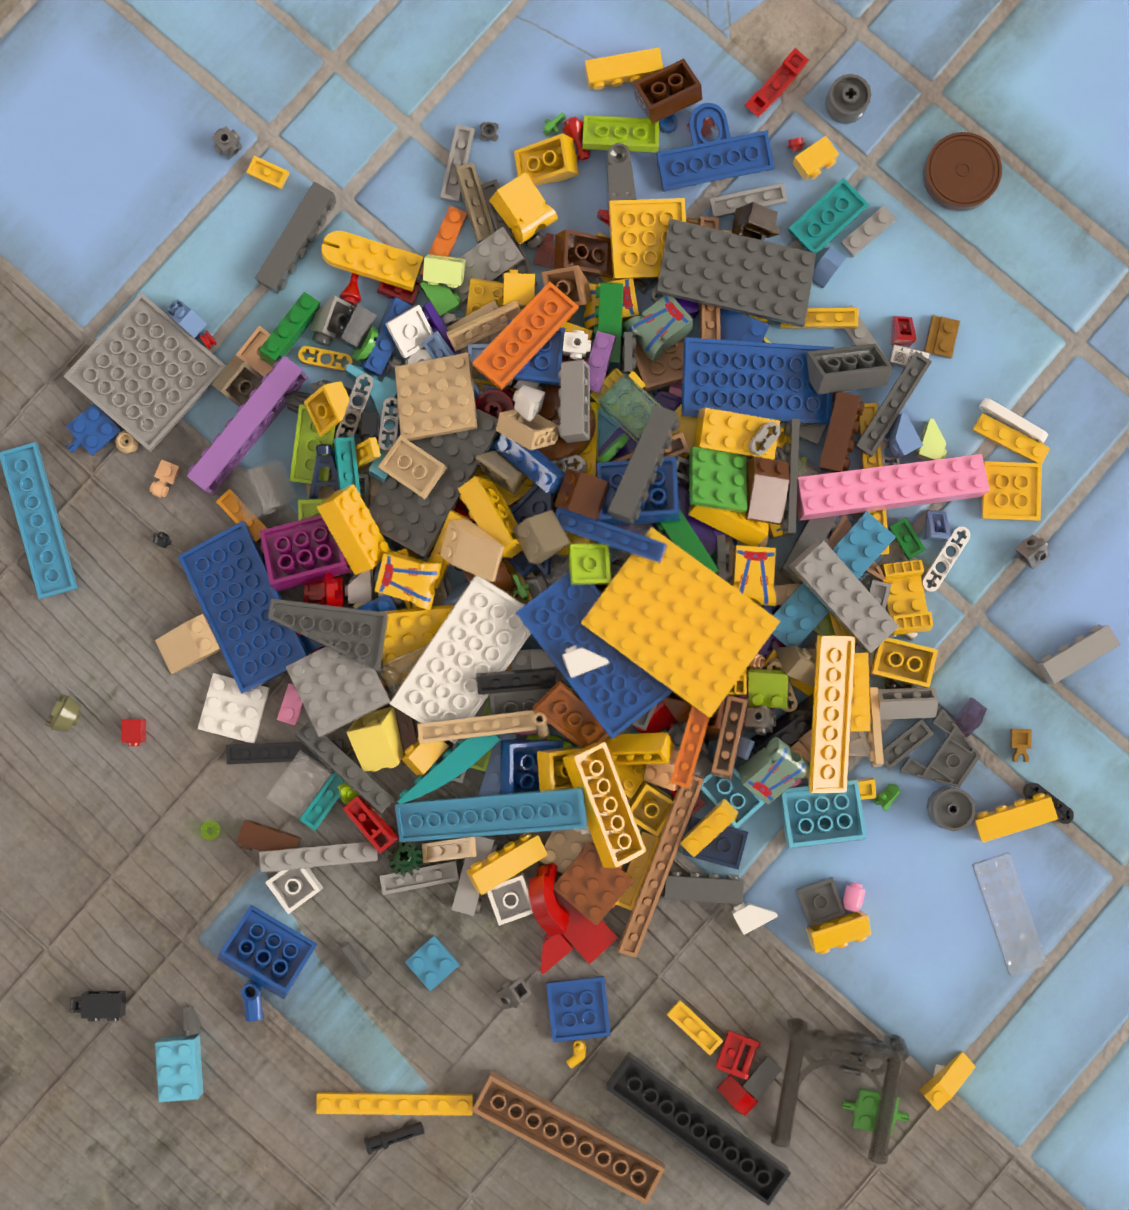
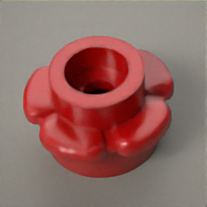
[787,137,806,151]

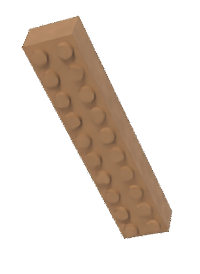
[472,1070,665,1205]

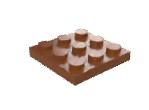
[554,842,634,926]

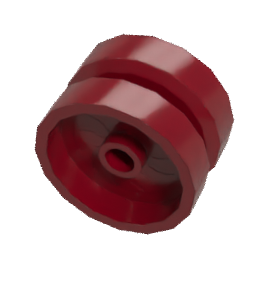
[475,388,517,419]

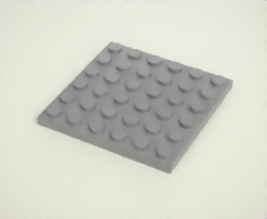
[63,293,226,452]

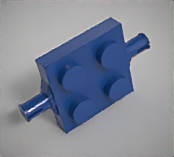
[66,403,121,456]

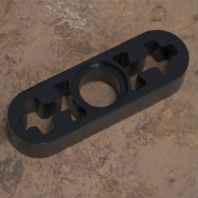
[1023,782,1074,824]

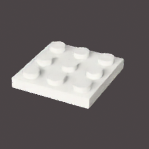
[198,673,270,744]

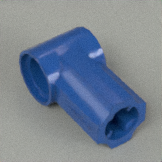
[241,980,263,1022]

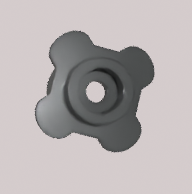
[480,122,499,141]

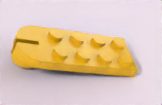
[321,231,423,291]

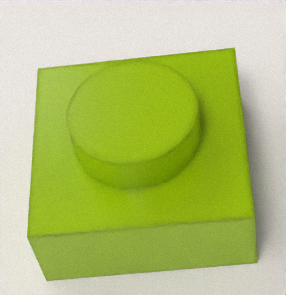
[337,783,360,805]

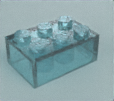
[598,373,662,442]

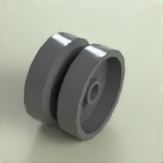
[825,74,871,124]
[926,787,976,831]

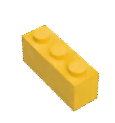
[680,798,738,857]

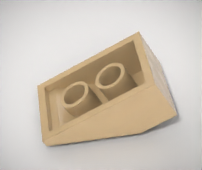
[440,518,504,582]
[155,614,221,675]

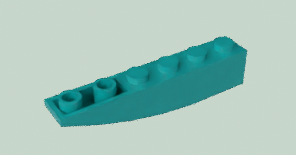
[397,735,501,804]

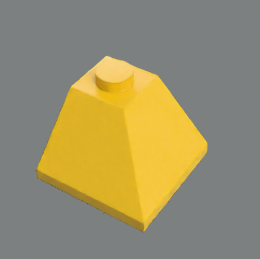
[304,381,349,437]

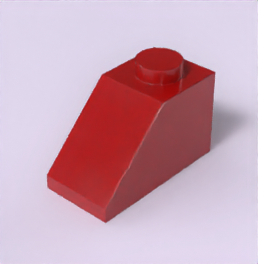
[541,933,573,974]

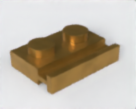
[924,315,960,359]

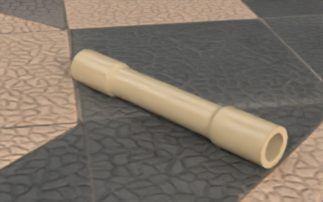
[534,713,550,739]

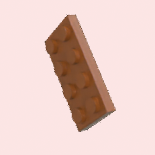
[532,680,609,748]

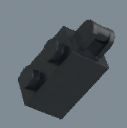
[70,991,126,1022]

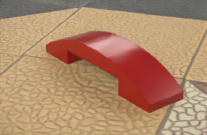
[744,48,809,118]

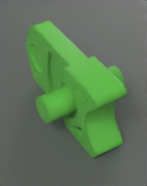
[543,112,566,137]
[512,573,530,601]
[873,784,901,811]

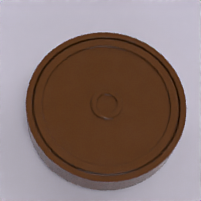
[923,132,1002,211]
[537,386,596,461]

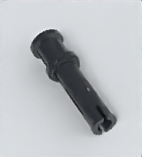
[364,1121,425,1155]

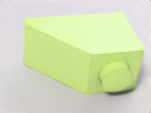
[914,418,947,461]

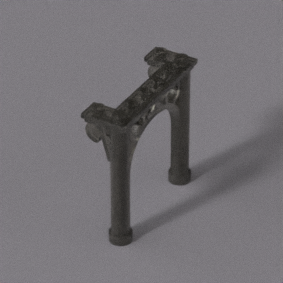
[770,1018,909,1164]

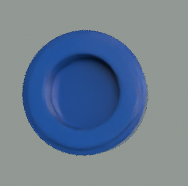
[659,114,678,134]

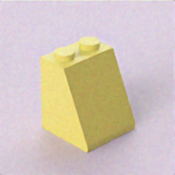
[347,706,404,772]

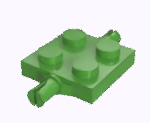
[842,1088,909,1136]

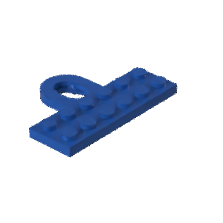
[656,103,775,192]

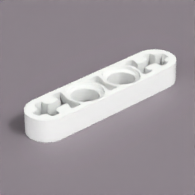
[979,398,1048,444]
[922,527,970,592]

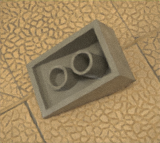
[476,450,528,495]

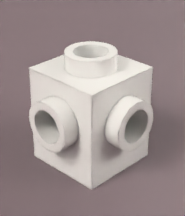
[563,330,591,360]

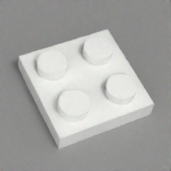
[385,305,434,358]

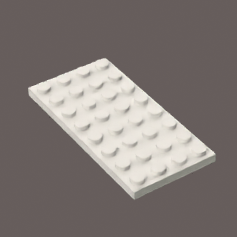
[390,575,531,744]

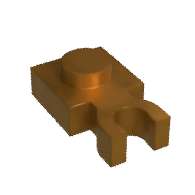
[1010,729,1032,762]

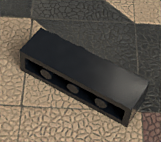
[751,693,814,751]

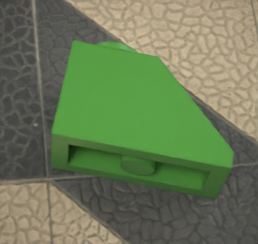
[420,282,461,318]

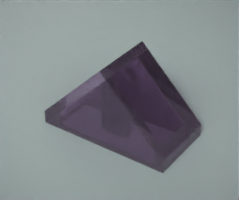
[954,697,987,738]

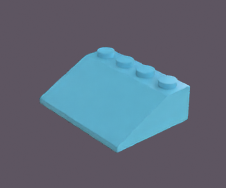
[781,780,867,849]

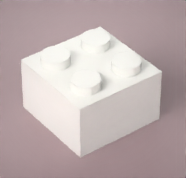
[265,868,323,914]
[487,873,533,926]

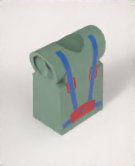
[622,295,693,362]
[738,737,810,805]

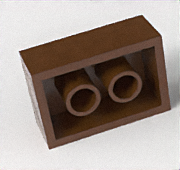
[633,59,703,124]

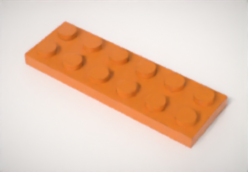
[472,282,579,391]

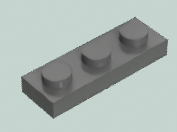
[883,719,934,770]

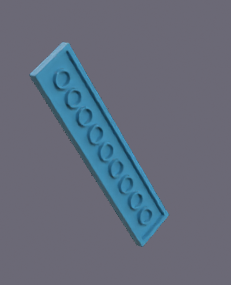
[394,787,588,842]

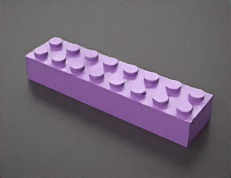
[187,356,309,495]

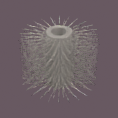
[229,459,299,522]

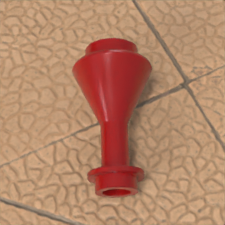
[562,117,591,162]
[339,273,362,305]

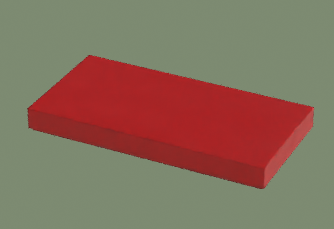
[554,890,618,964]

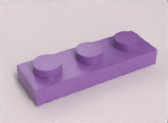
[587,331,617,393]

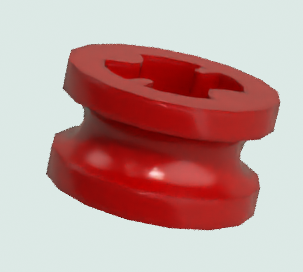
[199,330,217,350]

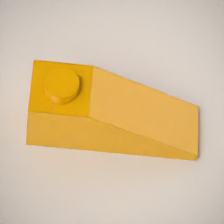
[919,1051,976,1111]

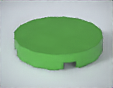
[352,326,379,362]
[597,432,629,463]

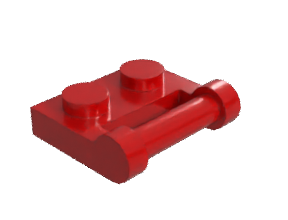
[715,1030,761,1080]

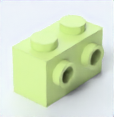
[423,254,466,288]

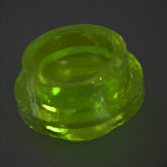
[200,820,220,840]

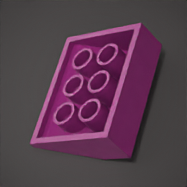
[260,515,351,591]

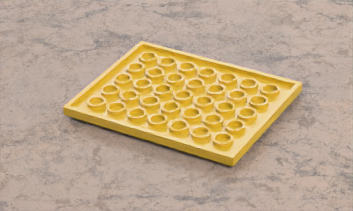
[581,527,780,718]

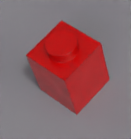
[121,719,146,747]

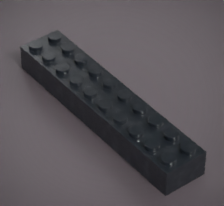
[606,1052,791,1206]

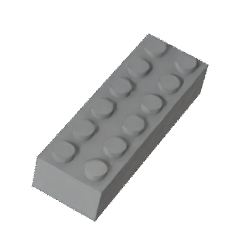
[789,539,899,653]

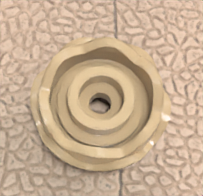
[115,430,139,454]

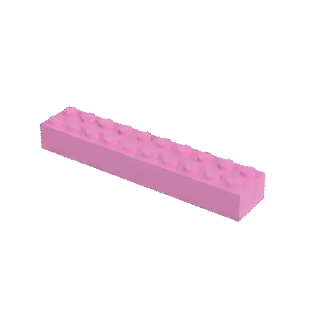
[797,454,990,521]

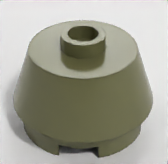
[45,693,81,732]

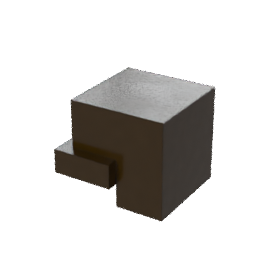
[731,202,781,241]

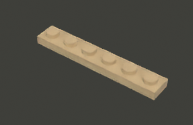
[417,710,537,744]

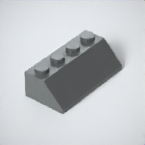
[806,344,892,394]

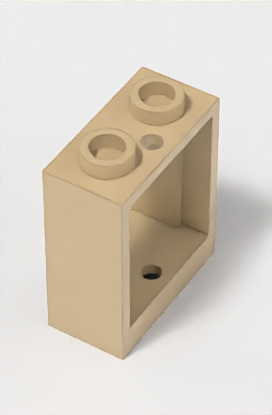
[496,409,559,450]

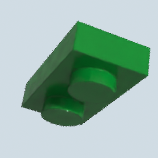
[888,517,926,560]

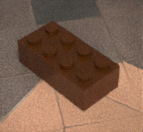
[819,391,865,473]

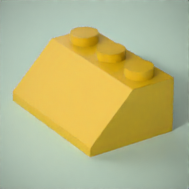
[805,910,871,954]

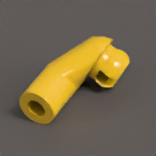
[566,1040,586,1069]

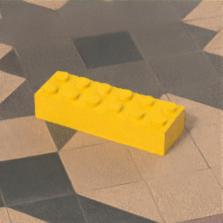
[562,742,646,868]

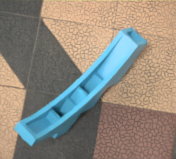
[345,363,401,483]

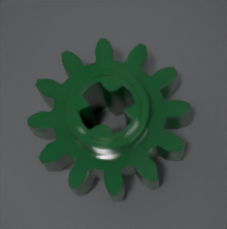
[388,842,423,877]

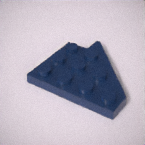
[505,484,554,577]

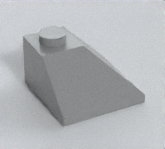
[310,296,351,345]

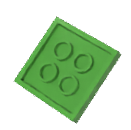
[690,446,747,513]

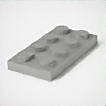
[453,227,525,303]

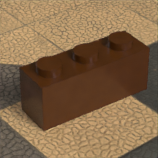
[236,819,302,852]

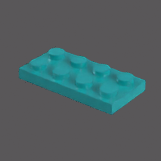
[788,178,869,254]

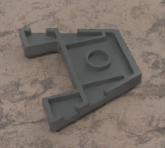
[900,708,981,788]

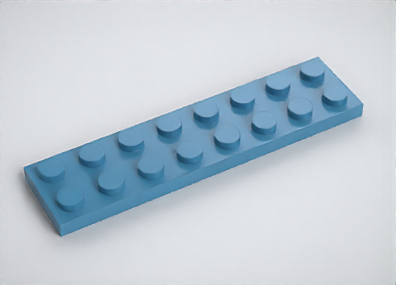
[0,442,78,600]
[771,511,896,647]

